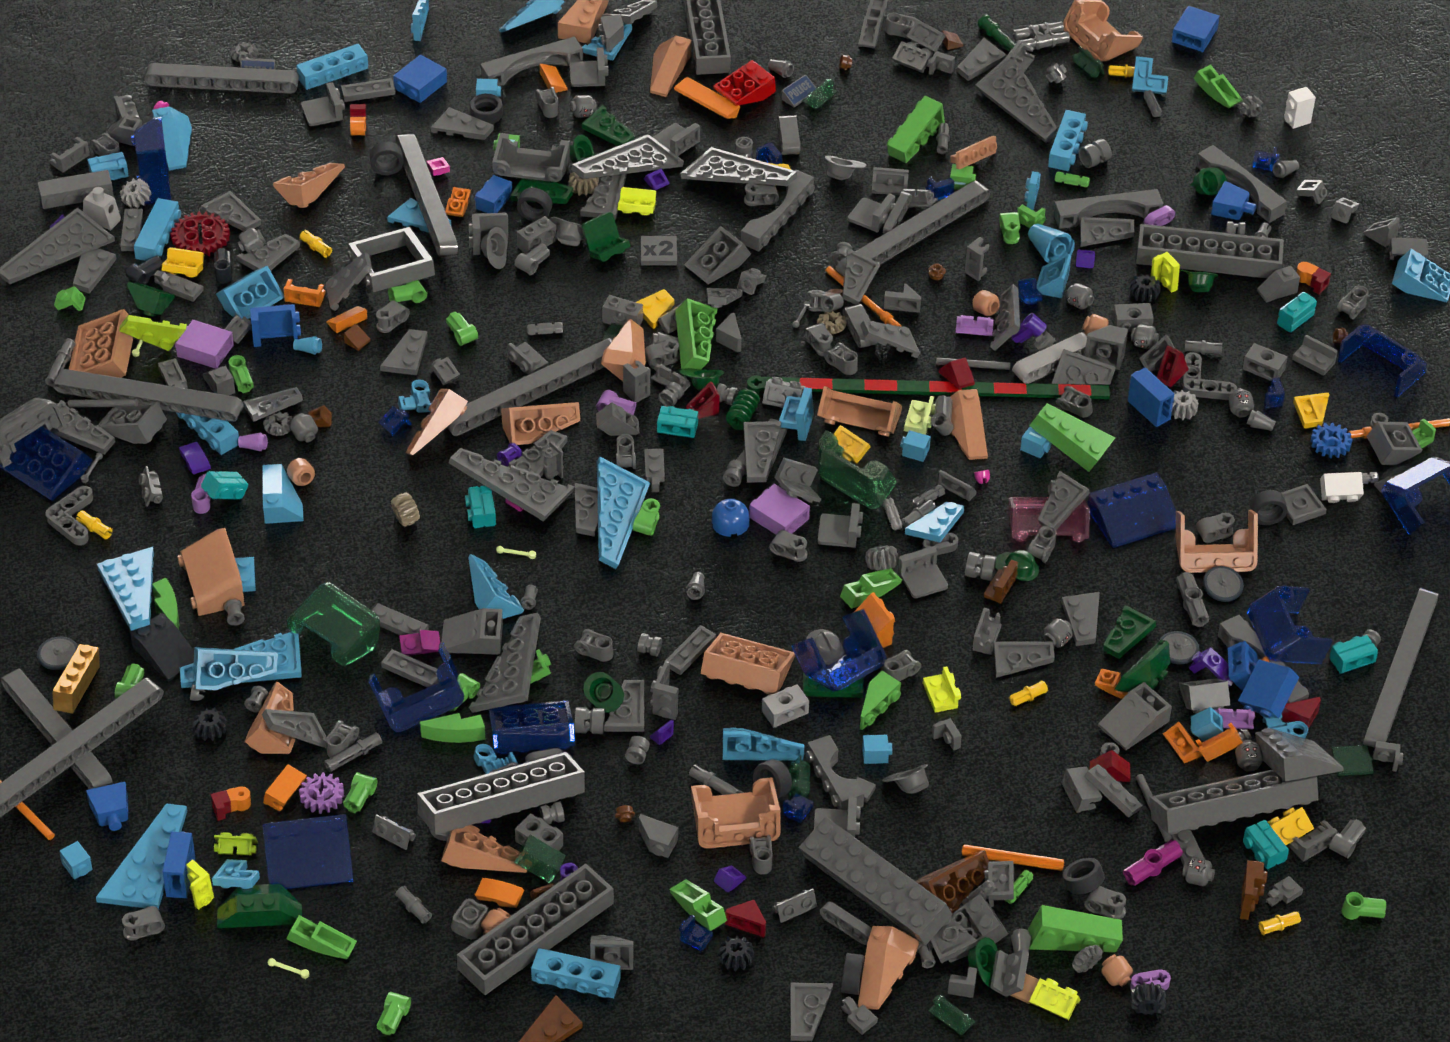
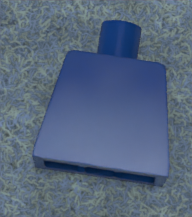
[1211,181,1256,220]
[86,782,128,831]

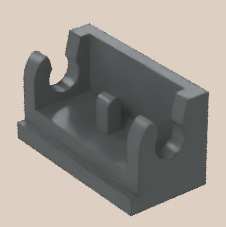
[1005,40,1035,72]
[114,95,143,127]
[50,137,89,172]
[872,167,909,195]
[965,237,989,281]
[1389,237,1428,260]
[623,361,650,403]
[973,608,1002,655]
[1061,766,1102,813]
[1289,820,1337,862]

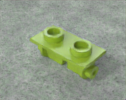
[214,832,258,855]

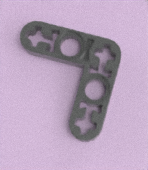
[1183,352,1237,400]
[45,486,93,545]

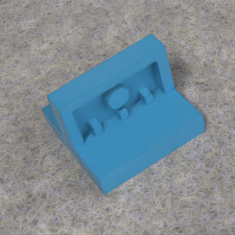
[779,387,814,441]

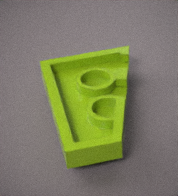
[119,315,187,351]

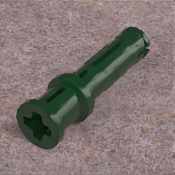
[977,15,1016,52]

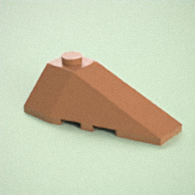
[650,36,692,97]
[273,163,345,208]
[950,389,988,460]
[441,825,530,873]

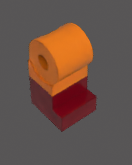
[350,104,367,136]
[1296,262,1331,295]
[211,787,251,821]

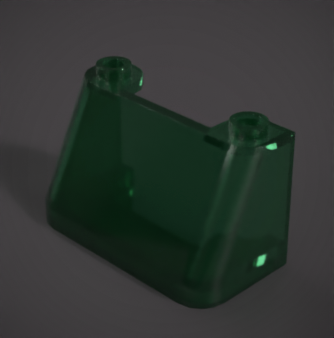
[818,430,898,509]
[287,582,380,667]

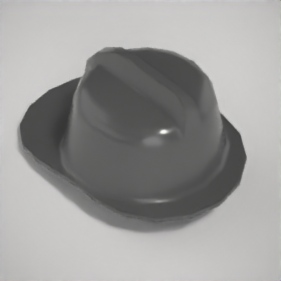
[825,156,866,180]
[549,217,585,246]
[481,227,508,269]
[806,629,844,665]
[882,764,929,793]

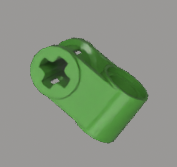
[999,212,1020,244]
[633,498,660,536]

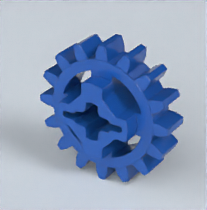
[1310,423,1352,458]

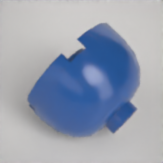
[712,499,749,537]

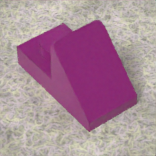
[399,630,441,656]

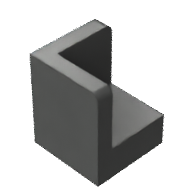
[948,967,977,998]

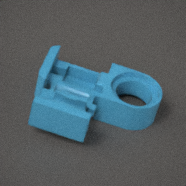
[398,380,431,415]
[1262,713,1308,738]
[474,744,517,774]

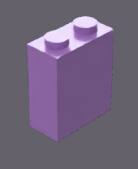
[175,320,234,369]
[749,484,810,534]

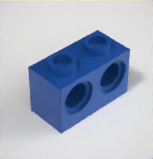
[1228,641,1258,690]

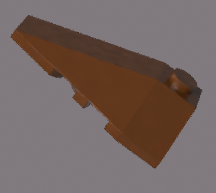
[916,850,989,913]

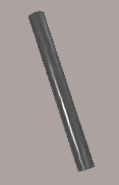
[936,358,1010,370]
[68,399,138,407]
[1136,774,1172,842]

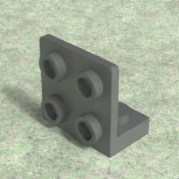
[652,123,700,156]
[774,458,821,503]

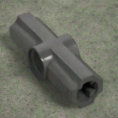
[1176,572,1209,627]

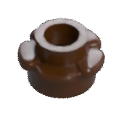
[839,54,852,71]
[928,264,946,280]
[1333,327,1348,345]
[615,805,635,822]

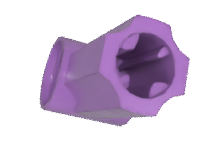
[596,390,636,415]
[191,474,211,514]

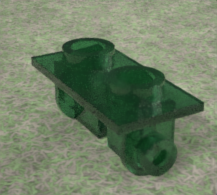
[1072,46,1105,78]
[803,79,838,109]
[789,755,810,799]
[929,995,975,1035]

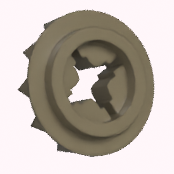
[817,311,846,334]

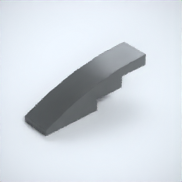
[858,0,888,48]

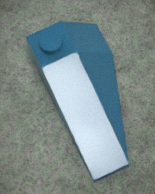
[499,0,564,32]
[152,107,192,171]
[469,554,524,619]
[193,647,278,690]

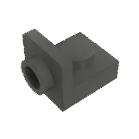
[927,51,955,74]
[1297,180,1327,204]
[1331,198,1359,223]
[225,315,252,344]
[429,357,460,385]
[932,718,961,751]
[1373,741,1403,772]

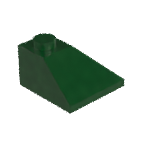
[127,282,175,317]

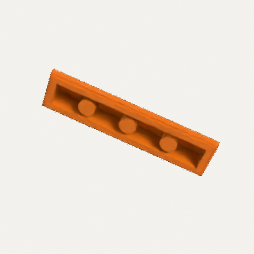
[674,77,740,119]

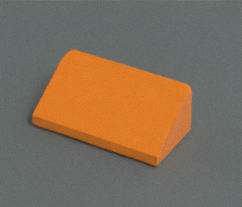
[539,64,567,93]
[327,306,367,333]
[1163,722,1203,763]

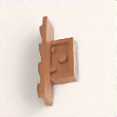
[951,136,997,169]

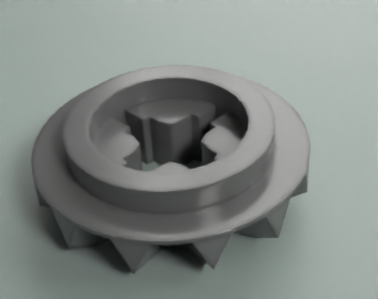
[231,42,258,62]
[263,411,292,436]
[1072,945,1103,973]

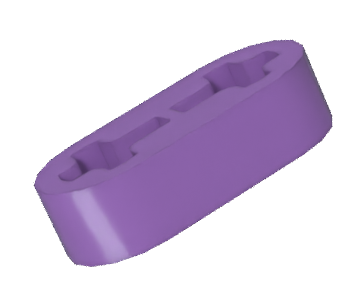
[1144,206,1175,226]
[1130,970,1171,990]

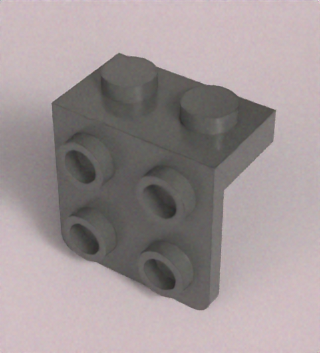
[570,48,609,87]
[301,82,345,126]
[848,194,895,232]
[469,213,508,255]
[818,503,863,548]
[898,546,948,598]
[650,661,679,720]
[814,797,861,837]

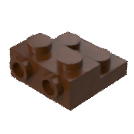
[1240,860,1267,920]

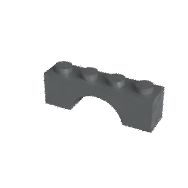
[805,735,864,810]

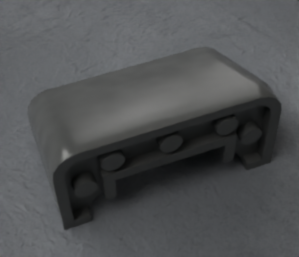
[492,133,570,182]
[0,398,67,467]

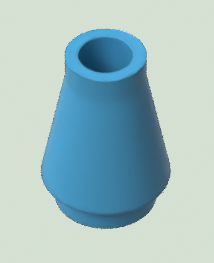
[293,336,322,355]

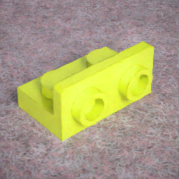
[1151,252,1180,293]
[923,667,961,713]
[186,860,214,910]
[1029,978,1081,1021]

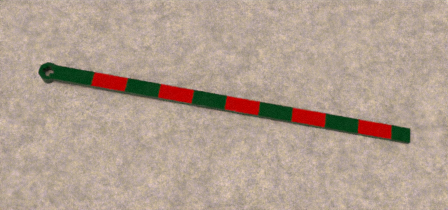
[747,376,1110,399]

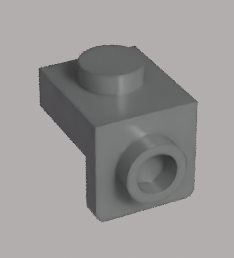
[737,268,766,295]

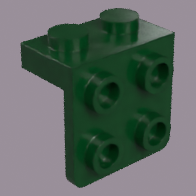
[582,212,631,261]

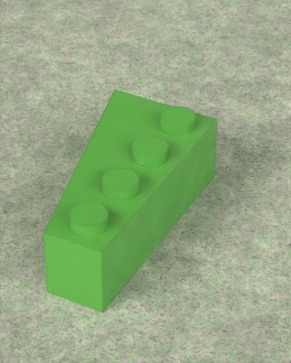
[887,96,945,163]
[675,298,718,369]
[1030,403,1115,472]
[1028,905,1123,952]

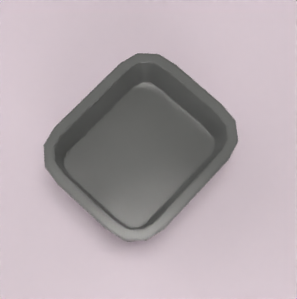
[451,899,488,940]

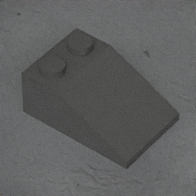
[684,226,751,284]
[98,402,167,444]

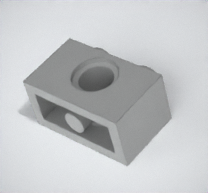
[762,684,809,728]

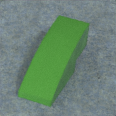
[1194,65,1243,108]
[840,568,902,608]
[152,578,179,630]
[420,713,485,743]
[669,879,727,931]
[286,915,357,959]

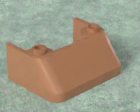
[817,386,902,437]
[1176,510,1258,573]

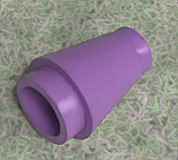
[238,432,268,451]

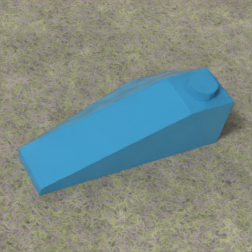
[263,464,303,524]
[723,728,804,760]

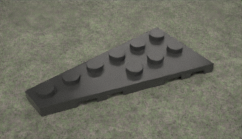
[681,147,798,186]
[449,448,575,522]

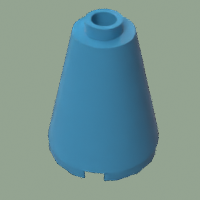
[1028,224,1075,264]

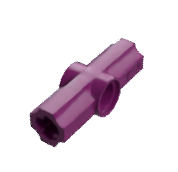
[1123,840,1183,886]

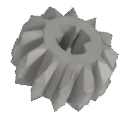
[120,178,151,209]
[1171,390,1198,421]

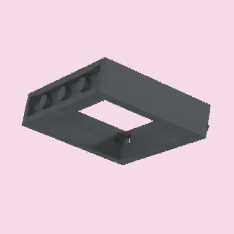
[347,227,435,292]

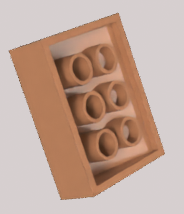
[69,309,133,378]
[701,633,795,694]

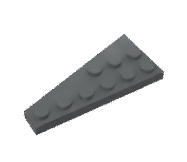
[975,52,1058,143]
[571,135,684,179]
[0,208,115,284]
[469,613,541,713]

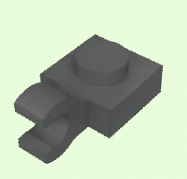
[1266,876,1303,906]
[841,996,878,1034]

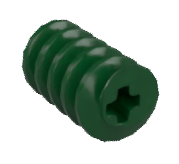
[726,389,760,430]

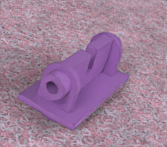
[956,315,994,336]
[1214,708,1255,729]

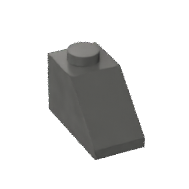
[1257,266,1300,302]
[202,366,235,396]
[639,814,678,858]

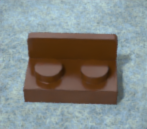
[984,560,1018,603]

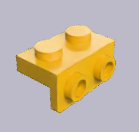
[162,247,204,277]
[824,425,871,464]
[1267,807,1314,845]

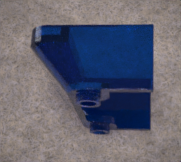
[131,117,171,204]
[1338,325,1427,397]
[1382,457,1450,535]
[1247,586,1333,664]
[791,609,887,691]
[368,642,464,732]

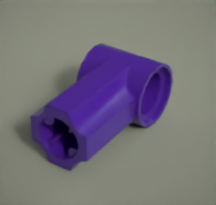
[1012,313,1047,343]

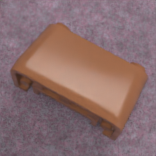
[1063,0,1143,61]
[177,528,245,616]
[691,778,780,848]

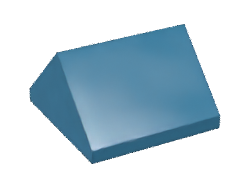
[1035,254,1071,298]

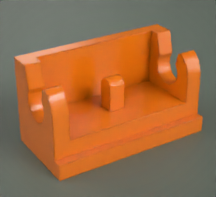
[284,279,325,307]
[1196,722,1243,762]
[263,765,307,811]

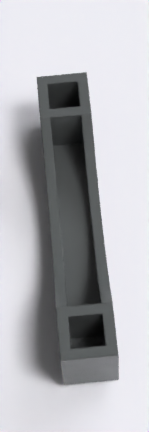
[480,36,583,86]
[1196,145,1287,223]
[741,170,815,251]
[1054,189,1163,229]
[1218,615,1309,704]

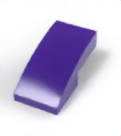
[179,442,211,474]

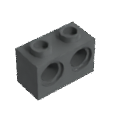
[517,216,557,254]
[515,813,563,861]

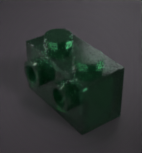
[514,835,566,883]

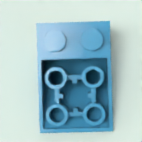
[1392,249,1450,302]

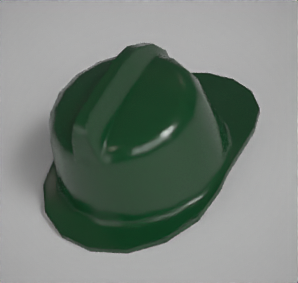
[570,135,595,163]
[1190,168,1227,196]
[1179,269,1218,293]
[679,368,724,391]
[995,550,1039,581]
[583,672,624,713]
[968,937,998,988]

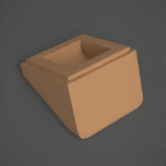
[1010,974,1039,1004]

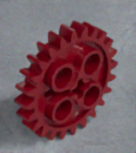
[171,211,230,256]

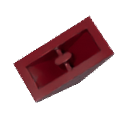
[1157,345,1189,387]
[939,357,975,389]
[686,381,720,419]
[1281,697,1321,728]
[1089,750,1130,782]
[725,900,766,937]

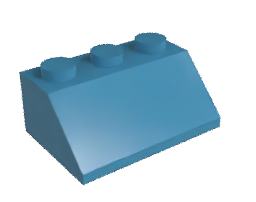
[216,266,284,319]

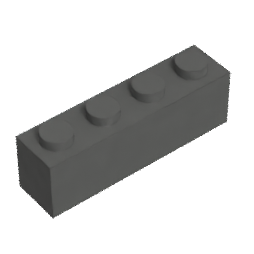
[38,170,114,209]

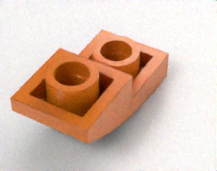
[445,187,471,217]
[1095,669,1129,699]
[475,878,524,908]

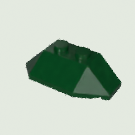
[1115,639,1170,692]
[217,884,302,928]

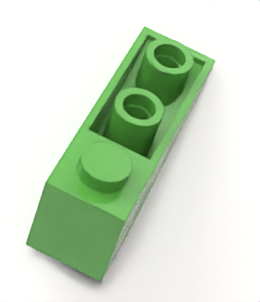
[860,671,901,730]

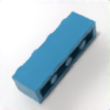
[134,198,181,261]

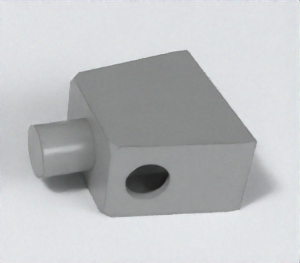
[83,187,121,231]

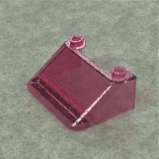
[1008,497,1090,542]

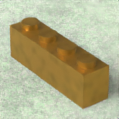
[53,644,100,713]

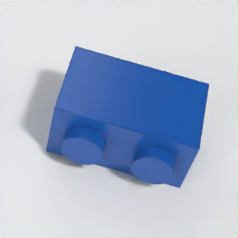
[475,175,512,213]

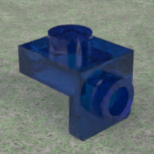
[926,177,955,201]
[1018,278,1042,305]

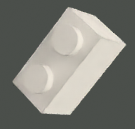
[1284,87,1315,129]
[1320,472,1364,503]

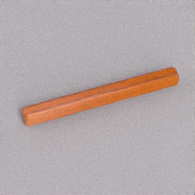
[962,845,1064,871]

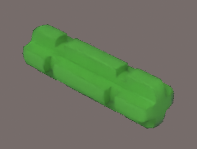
[1055,172,1090,188]
[1005,870,1033,904]

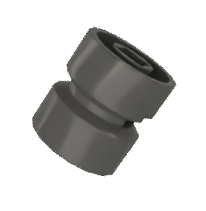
[1078,139,1112,168]
[965,552,997,581]
[575,707,605,734]

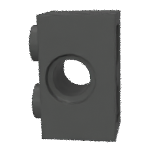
[602,295,643,328]
[1113,303,1154,332]
[1243,343,1288,383]

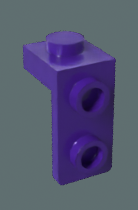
[1189,647,1233,687]

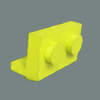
[618,187,656,215]

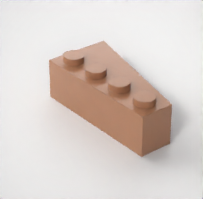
[558,0,609,44]

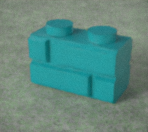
[1277,292,1317,332]
[657,406,698,438]
[201,471,248,499]
[465,486,496,528]
[1330,635,1378,674]
[1243,820,1289,869]

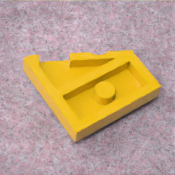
[636,289,674,329]
[1293,393,1329,428]

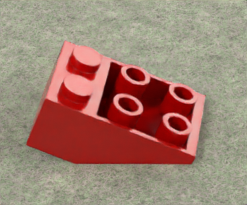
[713,60,776,106]

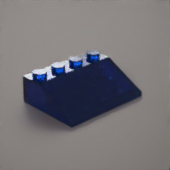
[0,426,93,501]
[1087,472,1176,548]
[488,701,575,754]
[263,814,353,889]

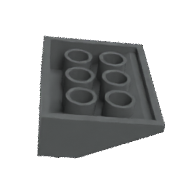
[1255,728,1343,781]

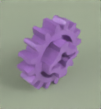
[299,773,344,814]

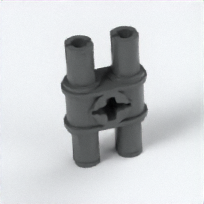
[1013,21,1070,50]

